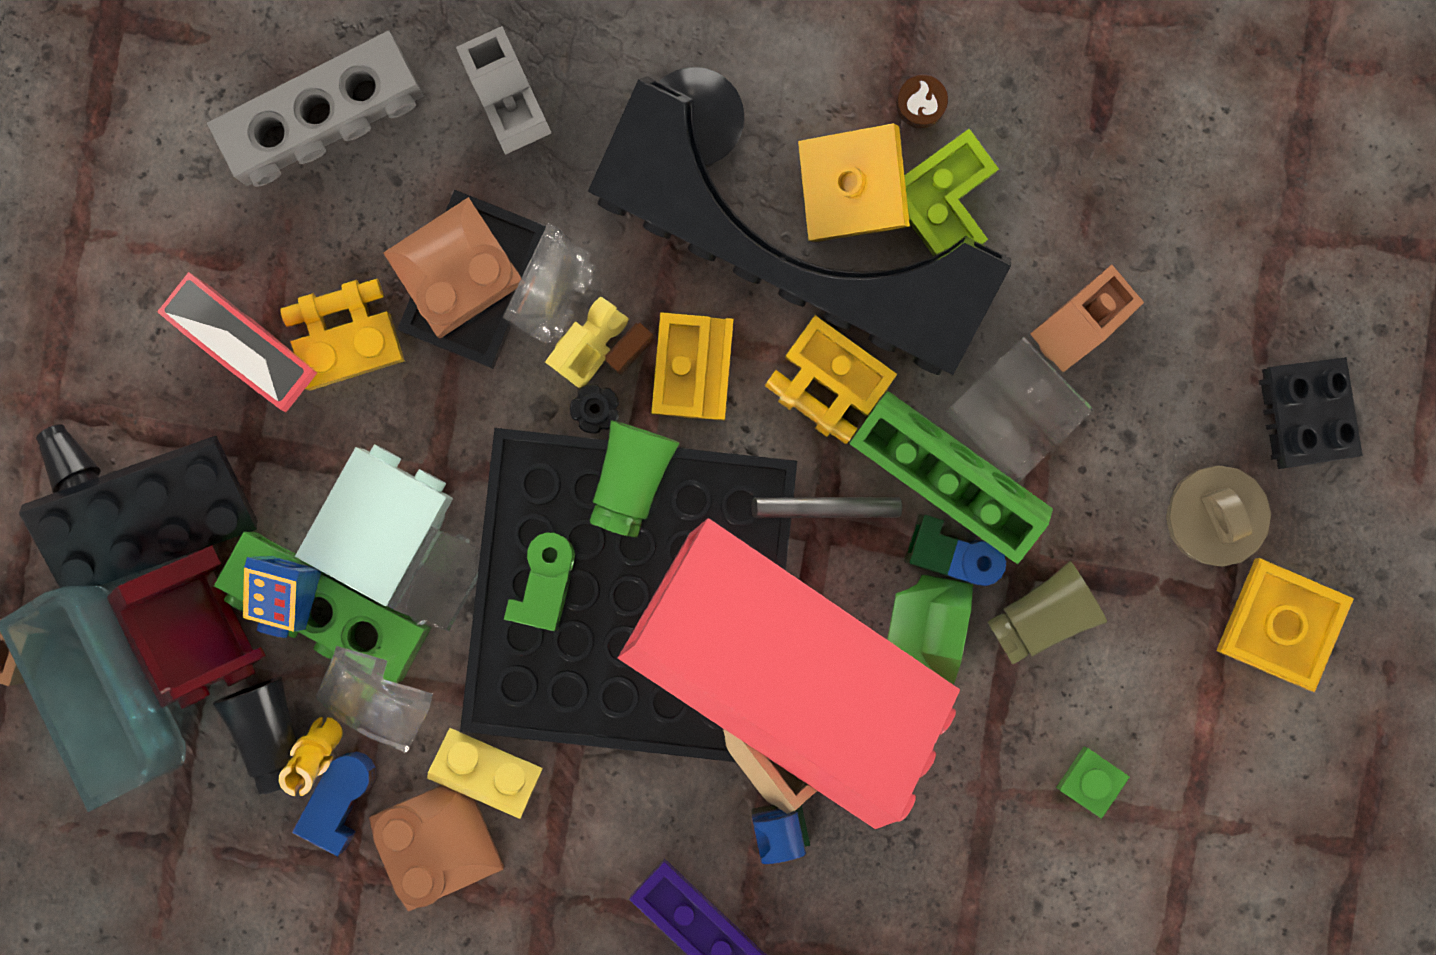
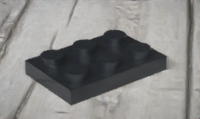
[397,189,550,369]

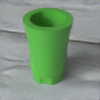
[590,420,680,538]

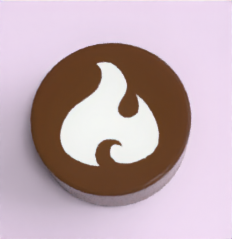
[896,75,948,128]

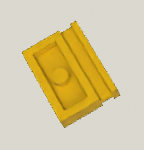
[652,312,734,421]

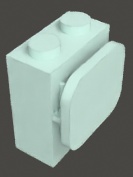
[295,444,453,607]

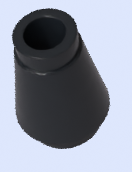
[36,424,101,493]

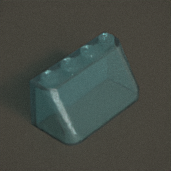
[0,586,186,812]

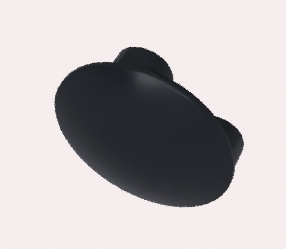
[659,67,744,168]

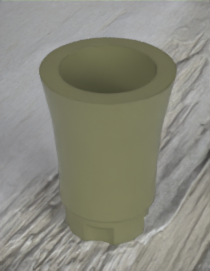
[987,561,1107,664]

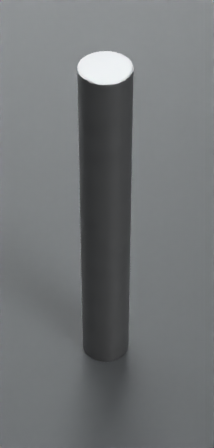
[751,497,902,518]

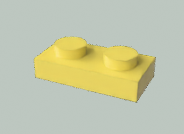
[427,728,543,819]

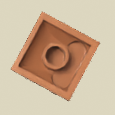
[383,197,525,338]
[369,785,504,911]

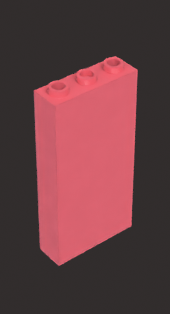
[618,518,960,829]

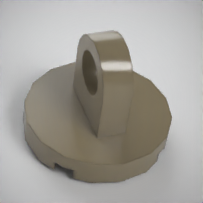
[1166,465,1271,567]

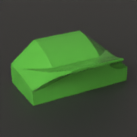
[887,574,973,684]

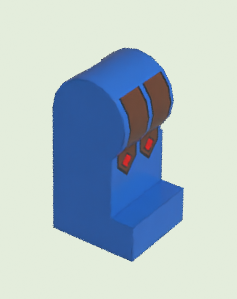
[292,751,376,857]

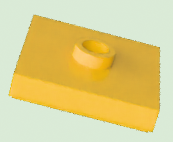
[798,123,910,242]
[1216,558,1354,692]

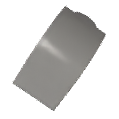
[456,26,552,155]

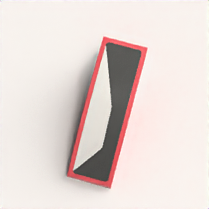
[157,272,317,413]

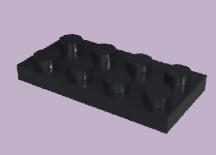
[19,435,258,598]

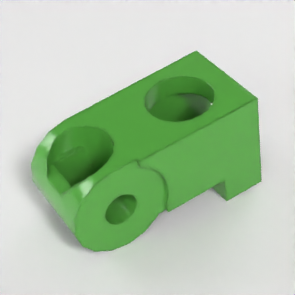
[504,533,575,632]

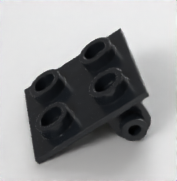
[1258,357,1363,469]

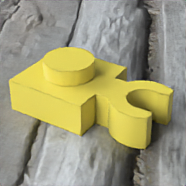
[545,297,629,389]

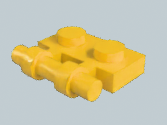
[280,278,405,391]
[765,315,897,444]

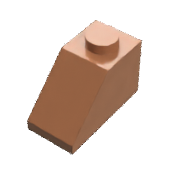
[1030,265,1144,372]

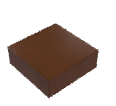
[605,323,655,376]

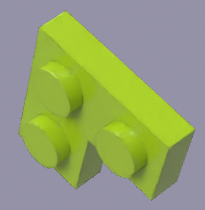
[904,129,999,256]

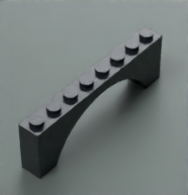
[588,76,1011,375]

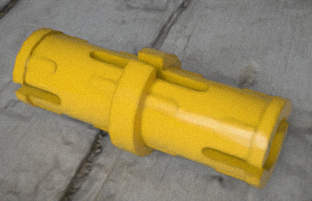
[279,717,343,796]

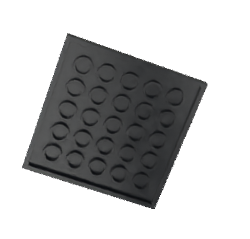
[460,428,798,762]

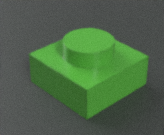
[1056,746,1130,819]

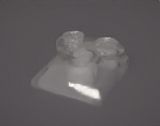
[503,223,596,344]

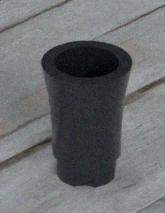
[213,677,297,794]

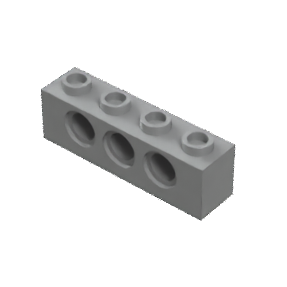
[207,30,424,187]

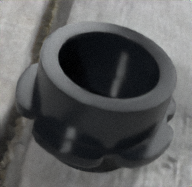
[570,384,619,434]

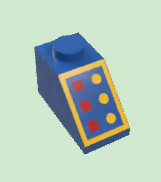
[243,556,321,638]

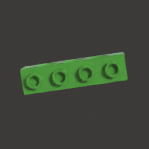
[849,391,1053,564]
[214,532,432,687]

